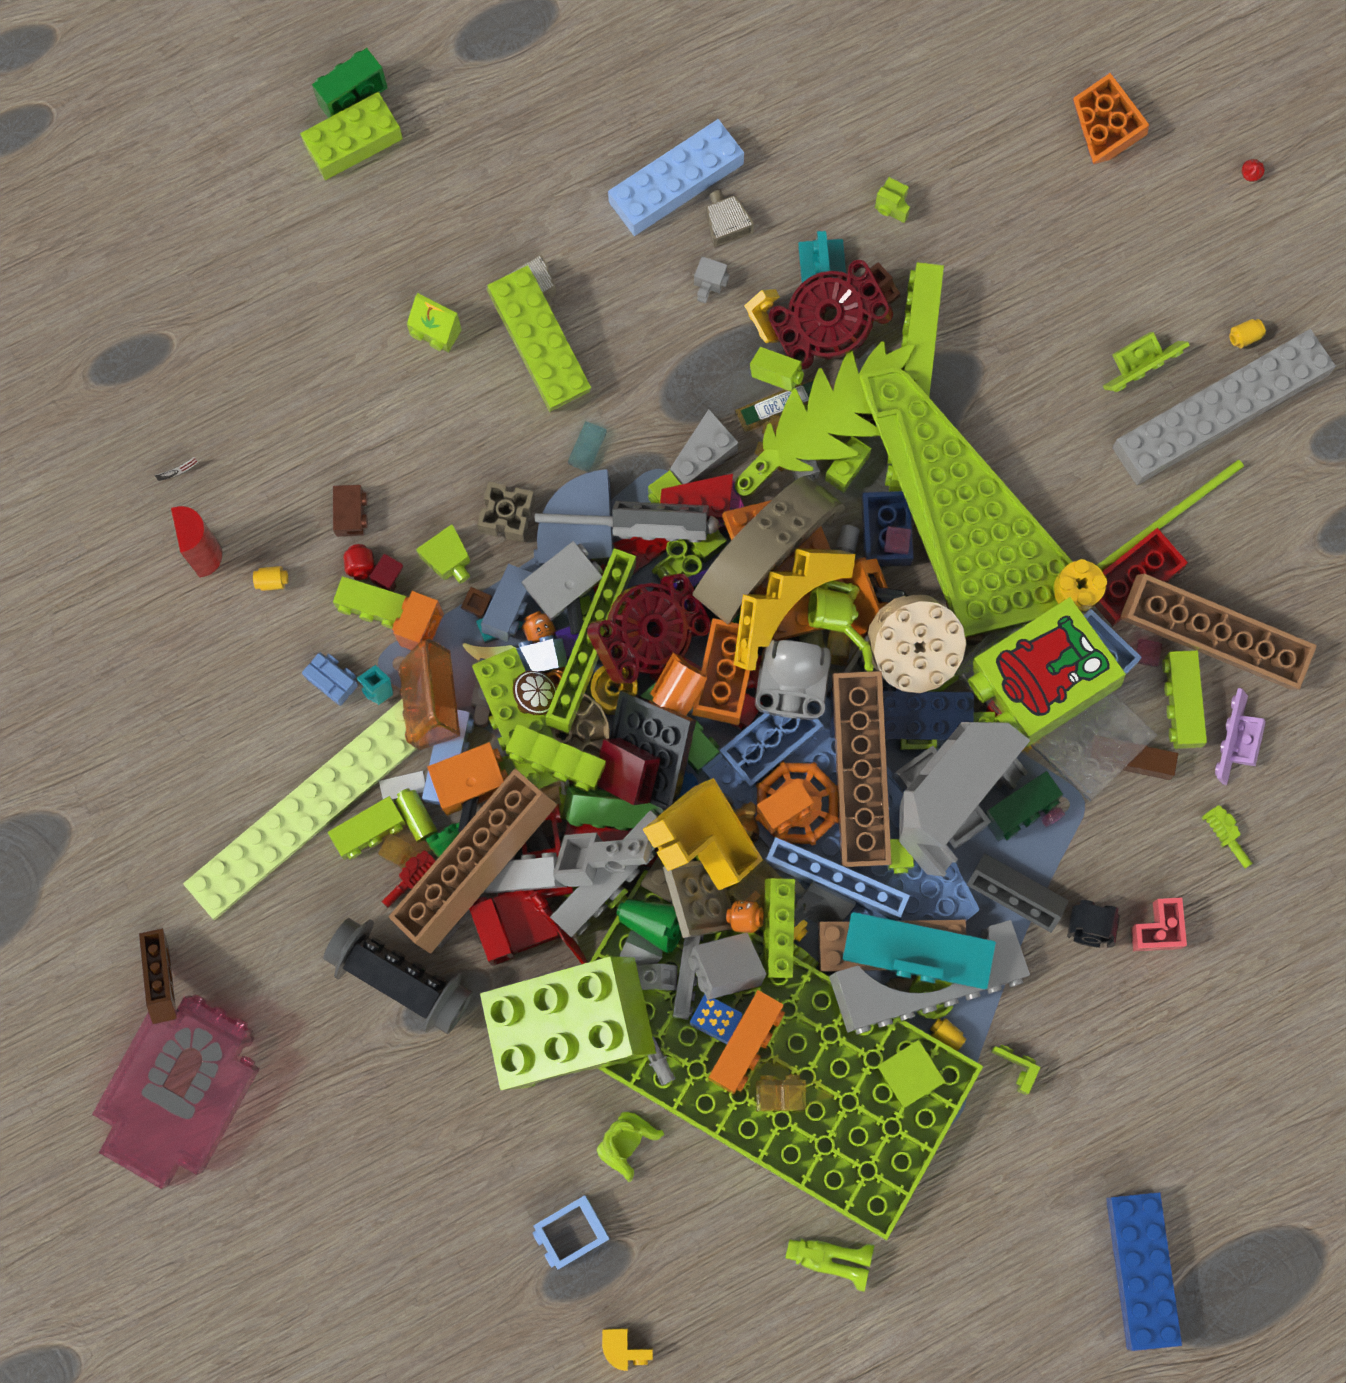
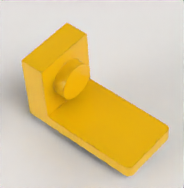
[744,289,780,343]

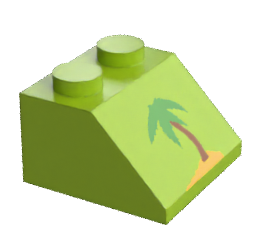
[407,293,462,353]

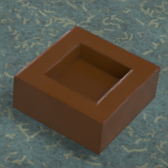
[461,587,492,618]

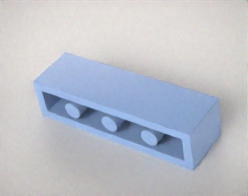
[422,707,475,805]

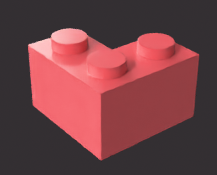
[1131,898,1187,952]

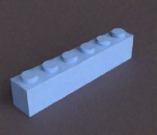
[764,837,910,921]

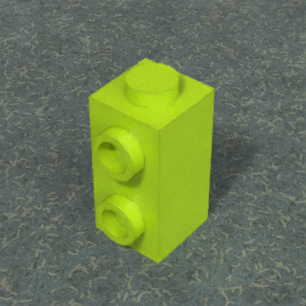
[750,347,804,392]

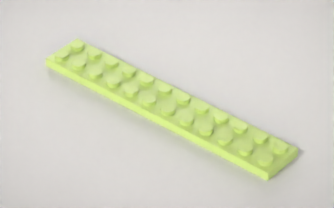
[183,699,433,920]

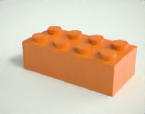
[692,618,750,725]
[708,990,785,1094]

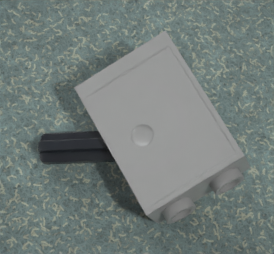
[522,541,603,635]

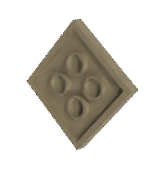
[663,861,733,938]

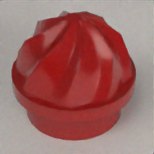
[1242,159,1265,182]

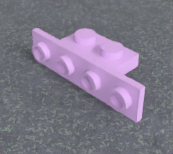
[1215,688,1266,785]

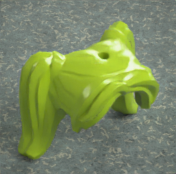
[597,1111,664,1182]

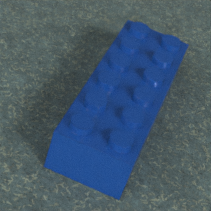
[1106,1192,1182,1351]

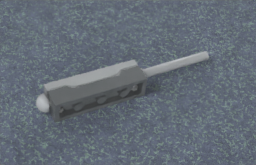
[535,501,719,542]

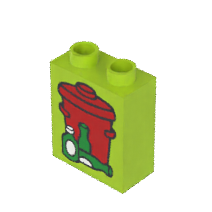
[968,597,1126,748]

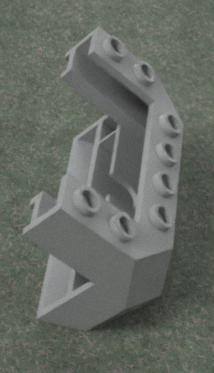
[899,722,1030,877]

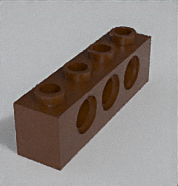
[139,928,177,1024]

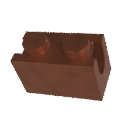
[333,485,368,537]

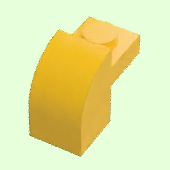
[602,1328,653,1371]

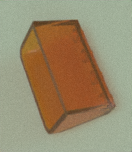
[398,639,460,750]

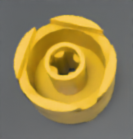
[1054,559,1107,612]
[590,666,638,715]

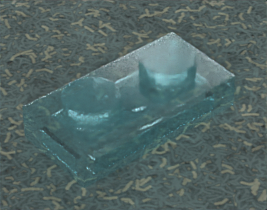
[568,421,607,472]

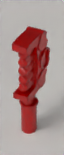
[381,850,436,908]

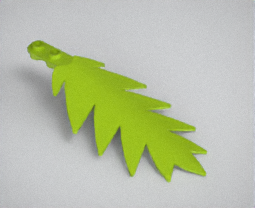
[735,341,919,496]

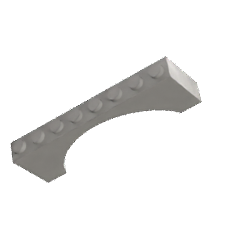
[829,920,1030,1035]

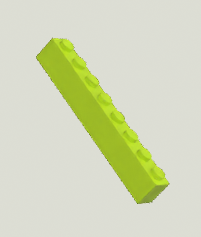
[546,548,636,733]

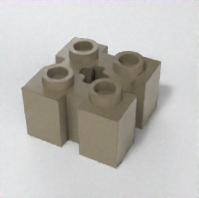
[477,482,535,543]

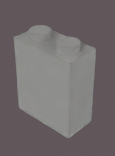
[689,933,766,1000]

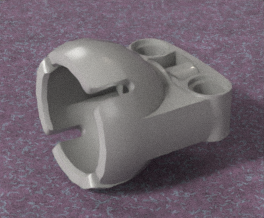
[755,640,831,720]

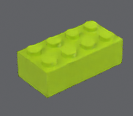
[300,92,403,180]

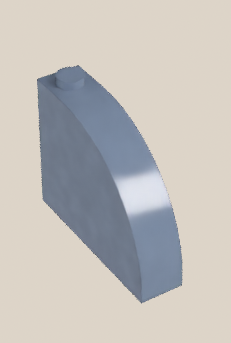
[534,469,614,567]

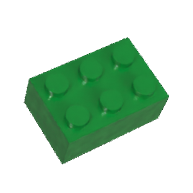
[312,48,388,118]

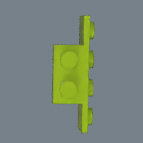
[1103,332,1190,392]

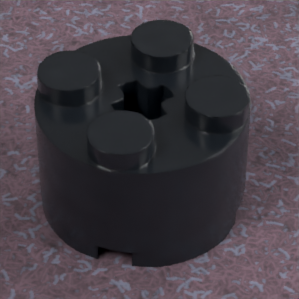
[1067,900,1120,948]

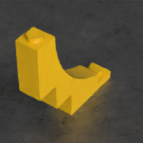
[734,548,855,670]

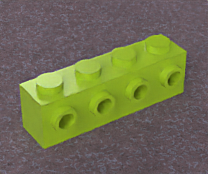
[1162,650,1207,749]

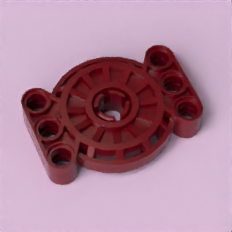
[769,260,893,370]
[587,573,711,684]

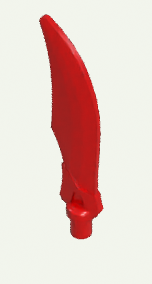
[530,891,588,964]

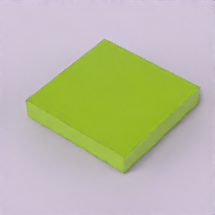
[877,1040,945,1109]

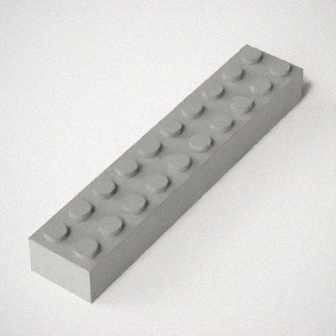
[1112,329,1336,485]

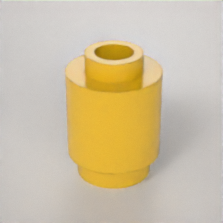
[1229,319,1266,348]
[253,566,289,591]
[930,1018,966,1051]

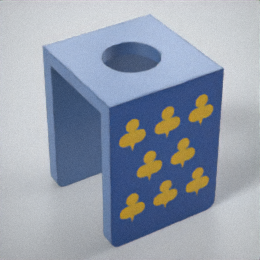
[690,994,742,1044]

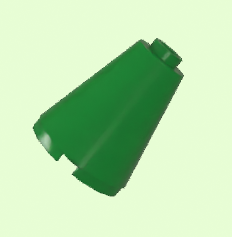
[617,899,682,953]

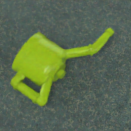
[808,580,874,672]

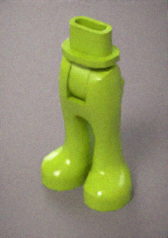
[785,1238,875,1292]

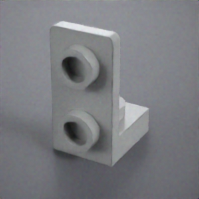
[636,964,677,991]

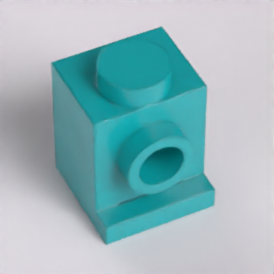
[357,665,393,705]

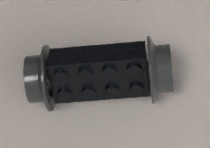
[323,918,473,1034]

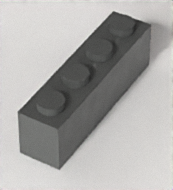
[967,853,1069,933]

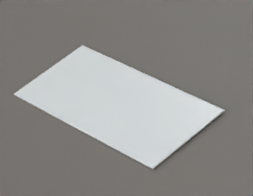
[379,771,425,799]

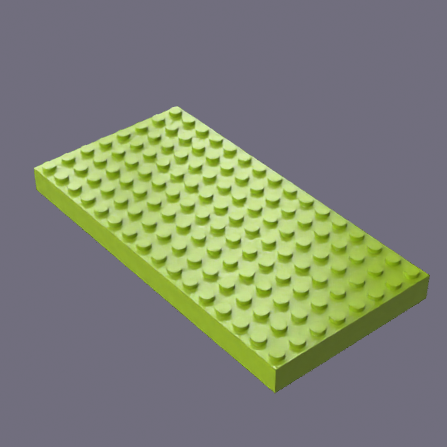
[590,870,983,1240]

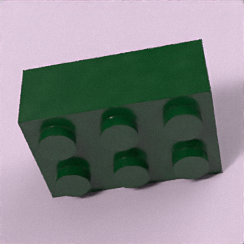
[985,771,1063,842]

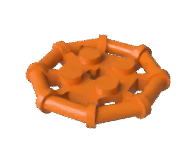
[755,761,839,846]

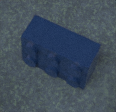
[861,491,913,567]

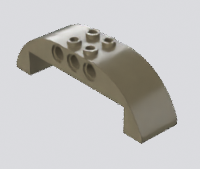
[693,475,846,625]

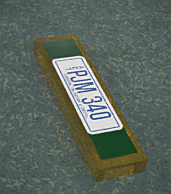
[735,377,815,432]

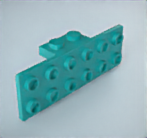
[843,912,996,989]

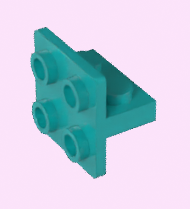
[798,231,847,283]

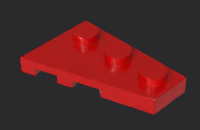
[660,474,733,520]

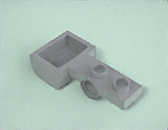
[553,833,652,887]

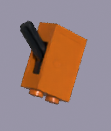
[842,557,909,638]
[427,742,508,833]

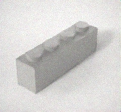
[482,853,567,894]

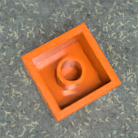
[392,591,444,656]
[756,779,814,835]

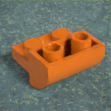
[650,653,707,716]

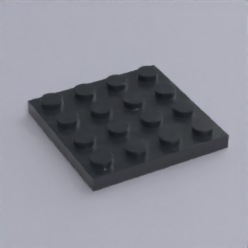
[610,690,696,810]

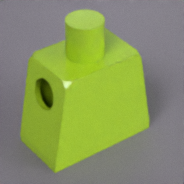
[416,524,471,584]

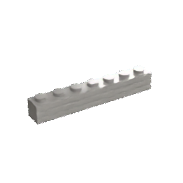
[673,935,704,1020]

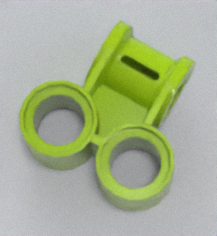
[652,539,703,583]

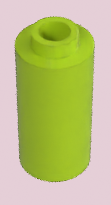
[395,788,438,843]

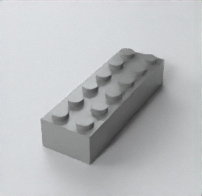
[550,809,659,937]

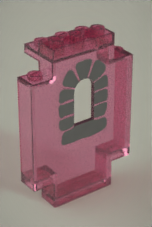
[92,994,260,1189]

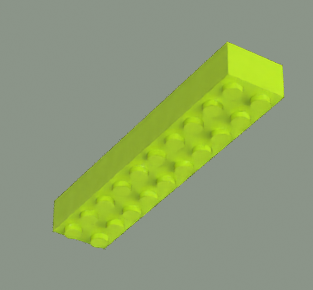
[885,262,944,492]

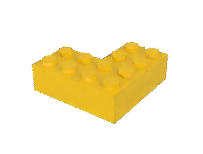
[643,778,763,891]

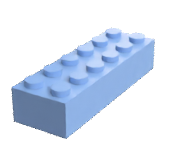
[608,119,744,236]

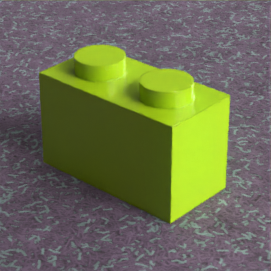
[825,436,872,493]

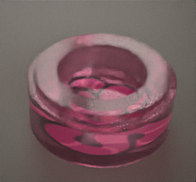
[1041,807,1066,828]

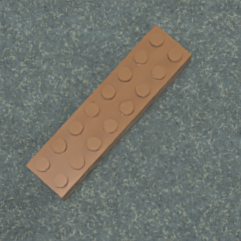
[1120,574,1317,690]
[832,671,891,867]
[389,769,557,954]

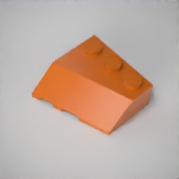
[1073,73,1150,164]

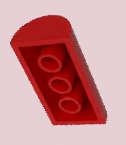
[171,506,222,578]

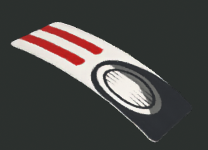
[154,457,198,481]

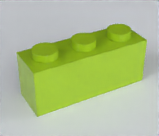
[333,576,407,629]
[327,796,406,860]

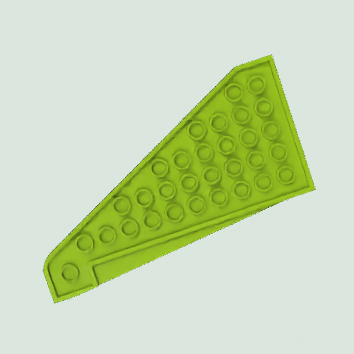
[860,368,1082,637]

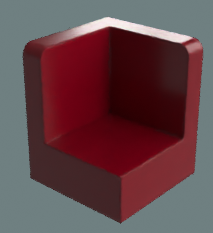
[369,554,403,592]

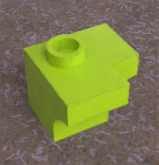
[875,177,910,223]

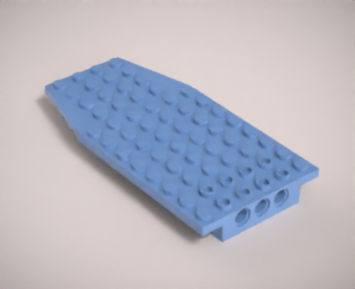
[702,697,980,922]

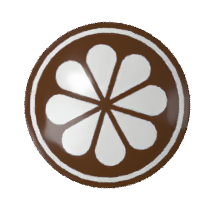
[513,671,557,715]

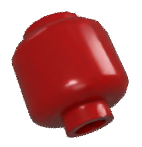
[343,544,375,580]

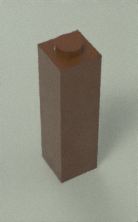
[1084,735,1178,780]

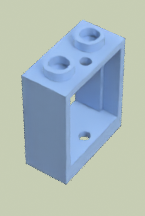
[532,1195,610,1270]

